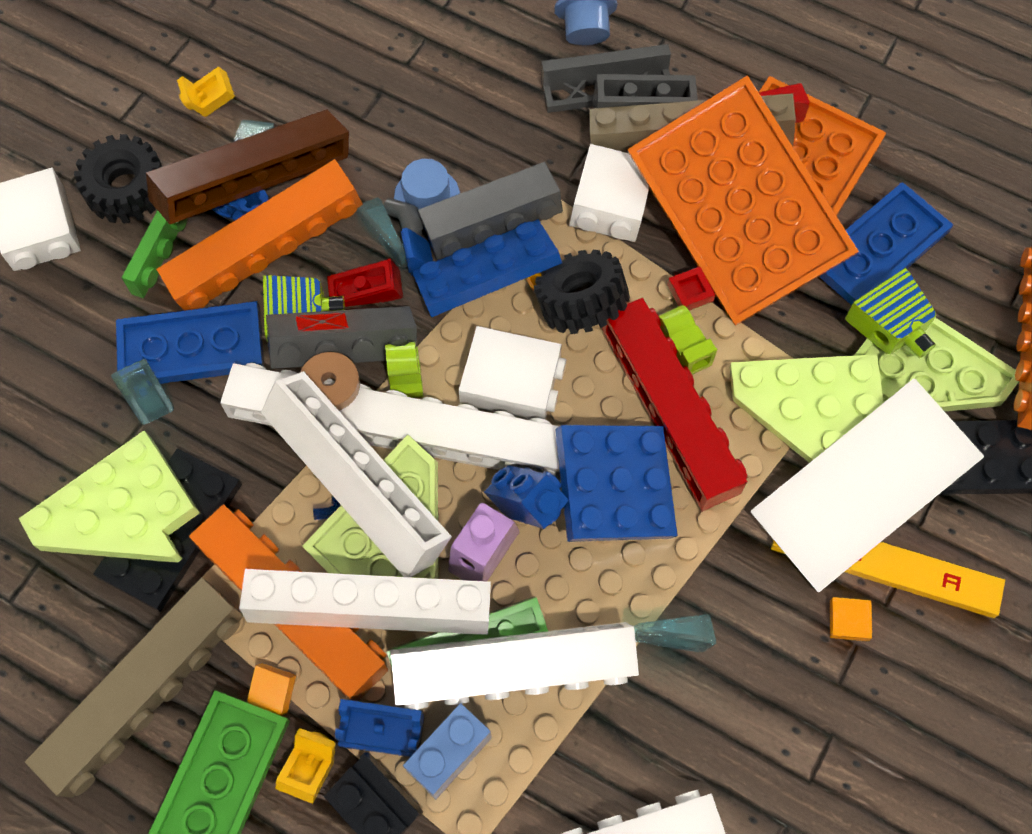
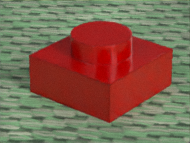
[667,266,715,311]

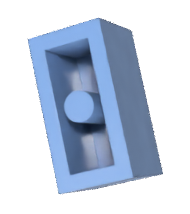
[403,703,492,800]

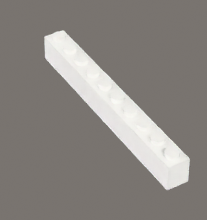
[220,363,561,482]

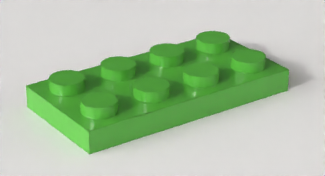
[149,690,290,834]

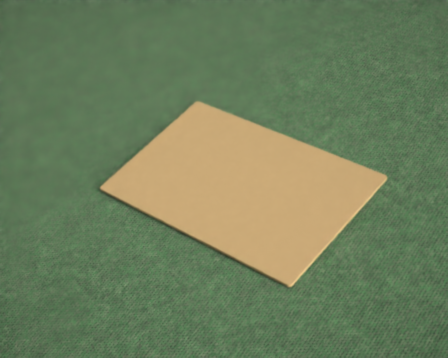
[202,200,794,834]

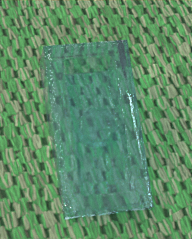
[356,197,407,270]
[111,359,174,425]
[634,614,716,652]

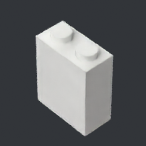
[569,144,649,242]
[0,168,81,271]
[459,326,566,420]

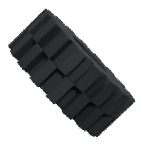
[74,134,162,224]
[534,249,630,334]

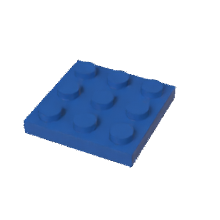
[555,425,678,542]

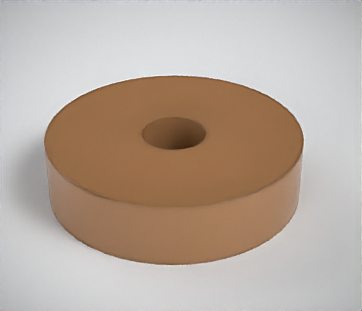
[300,352,360,411]

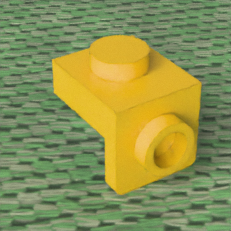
[177,66,235,117]
[275,728,336,804]

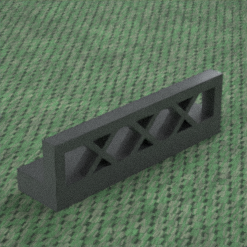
[541,44,671,113]

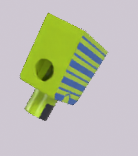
[845,268,936,359]
[263,275,345,342]

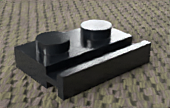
[324,752,424,834]

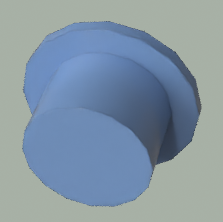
[554,0,618,45]
[394,159,460,209]

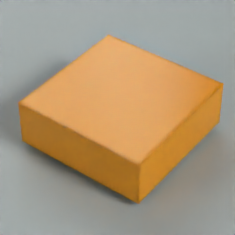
[830,597,872,641]
[247,663,296,716]

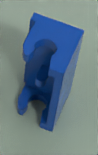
[335,699,425,757]

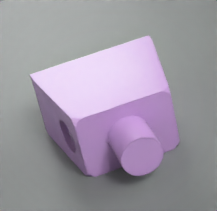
[448,502,519,581]

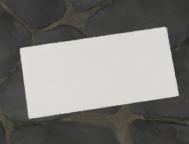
[751,379,984,592]

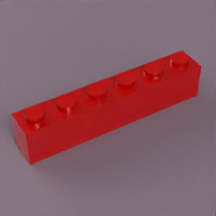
[602,298,748,512]

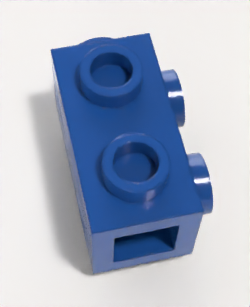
[484,465,569,529]

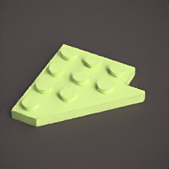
[854,317,1019,412]
[730,354,884,463]
[19,431,200,563]
[302,435,439,579]

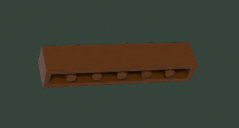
[146,109,349,225]

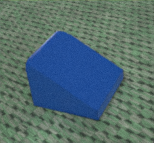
[401,228,433,275]

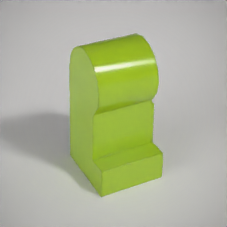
[659,305,717,375]
[385,341,424,398]

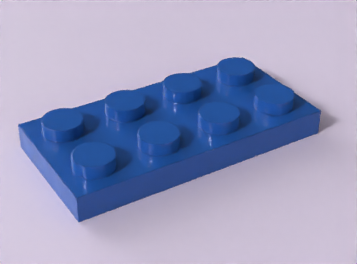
[819,182,953,306]
[412,219,562,318]
[116,301,264,389]

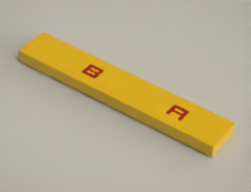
[771,540,1005,618]

